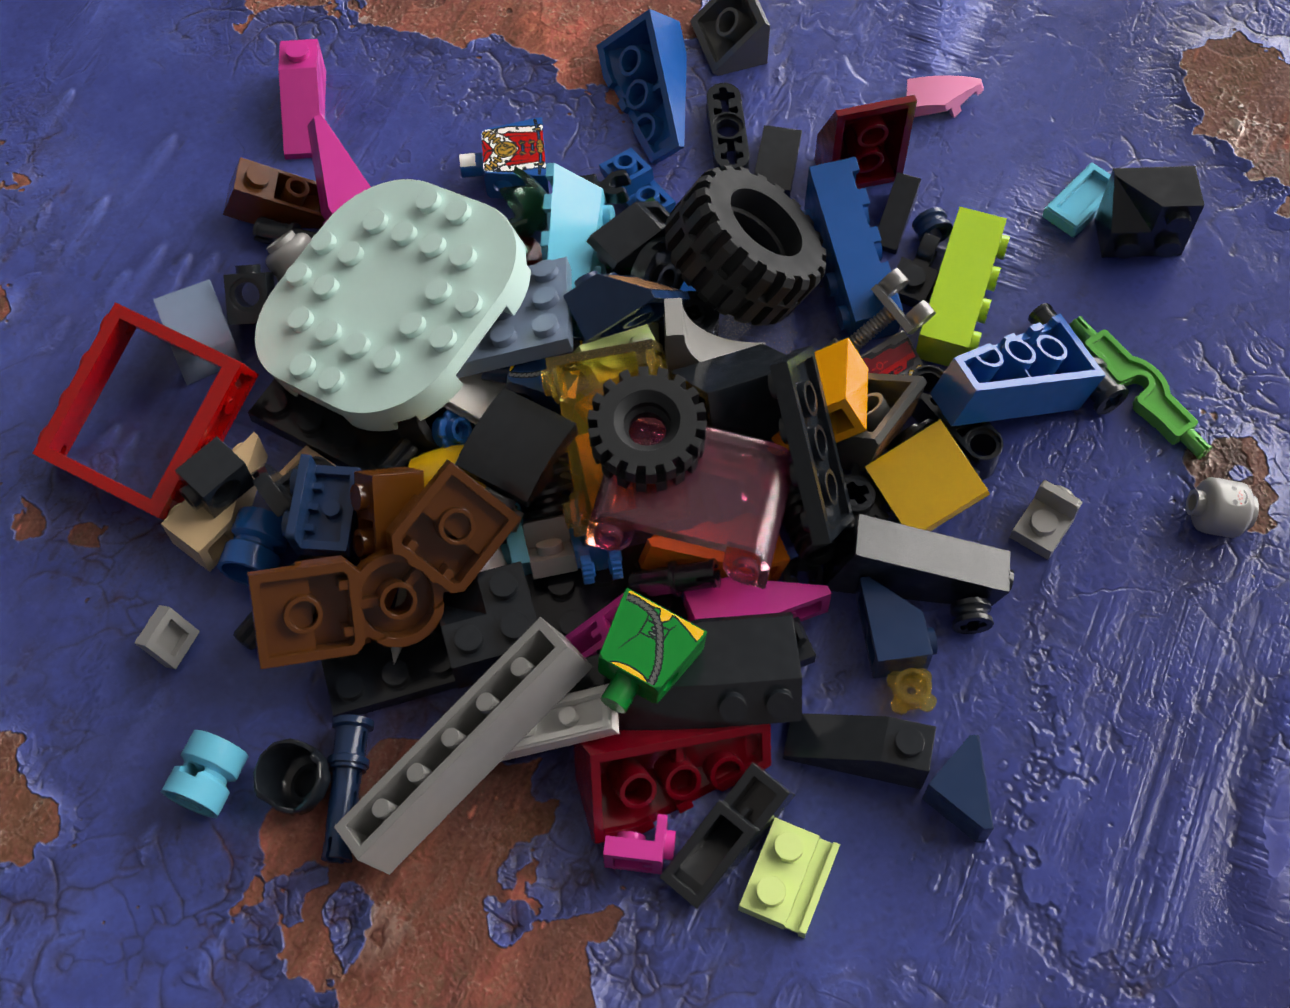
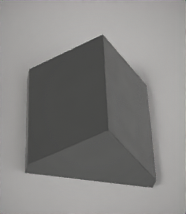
[690,0,770,76]

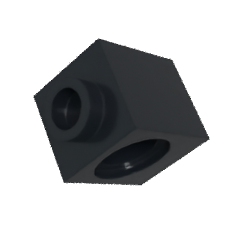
[223,264,275,325]
[175,436,254,518]

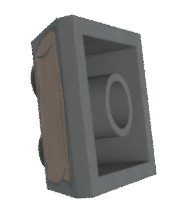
[836,373,927,472]

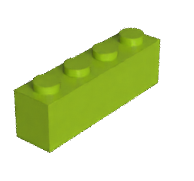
[916,206,1010,366]

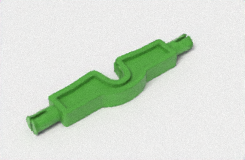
[1069,316,1212,460]

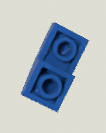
[599,148,676,214]

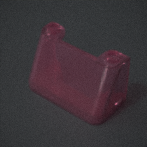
[585,418,792,589]

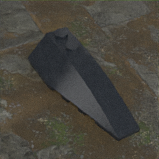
[567,612,802,730]

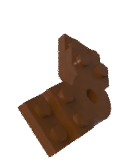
[247,459,522,669]

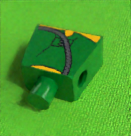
[598,588,707,714]

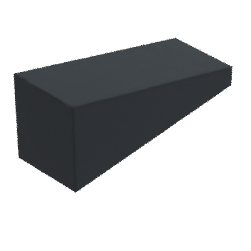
[878,172,921,255]

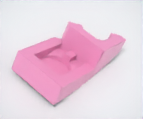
[907,75,984,118]

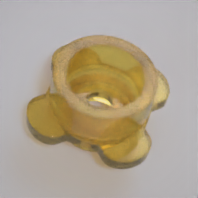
[886,668,937,715]

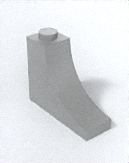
[664,298,766,380]

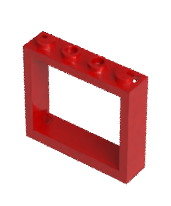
[32,302,259,520]

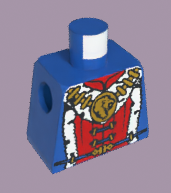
[459,117,549,201]

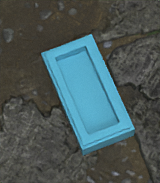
[1042,162,1111,238]

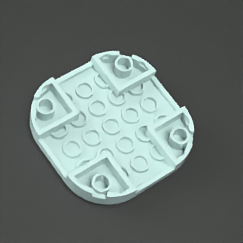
[255,179,531,431]

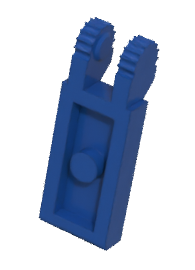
[568,518,623,585]

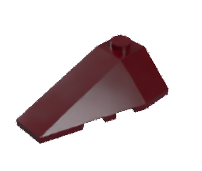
[574,724,771,844]

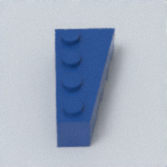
[802,157,903,340]
[930,313,1106,426]

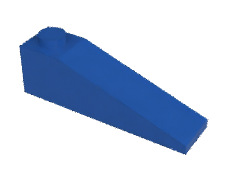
[596,9,687,164]

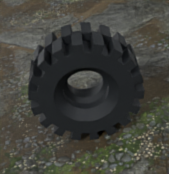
[588,366,707,493]

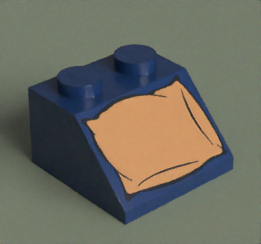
[563,271,691,341]

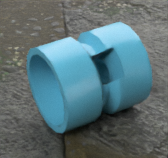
[161,730,249,818]

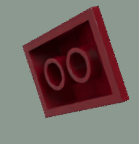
[814,95,917,189]

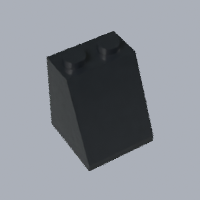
[670,343,785,477]

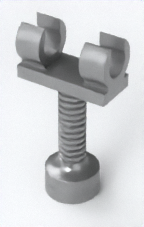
[823,268,936,351]

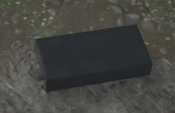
[754,125,802,198]

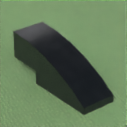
[660,762,795,909]

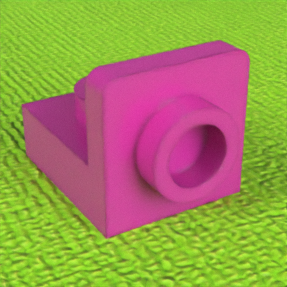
[603,814,676,874]

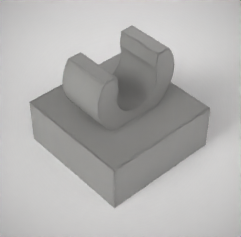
[135,605,200,669]

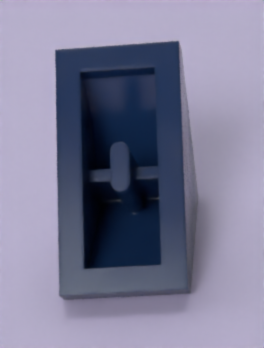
[922,735,994,842]

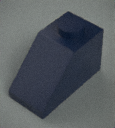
[855,576,938,679]

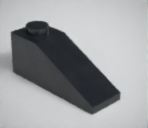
[782,713,936,789]

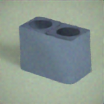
[153,280,242,385]

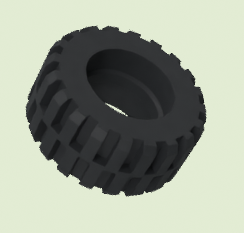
[665,165,827,326]

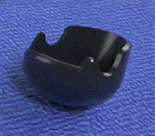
[253,738,331,816]

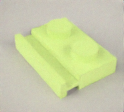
[738,817,840,938]

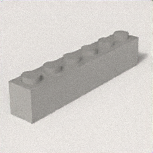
[334,617,593,875]

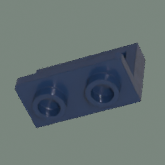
[281,454,362,558]

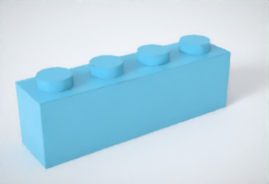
[540,163,615,337]

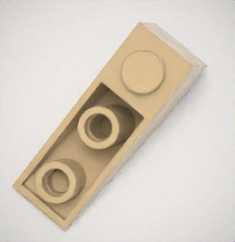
[161,432,268,572]

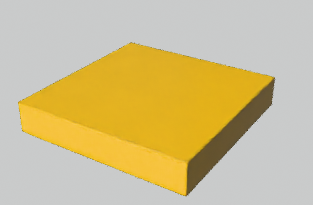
[865,419,990,531]

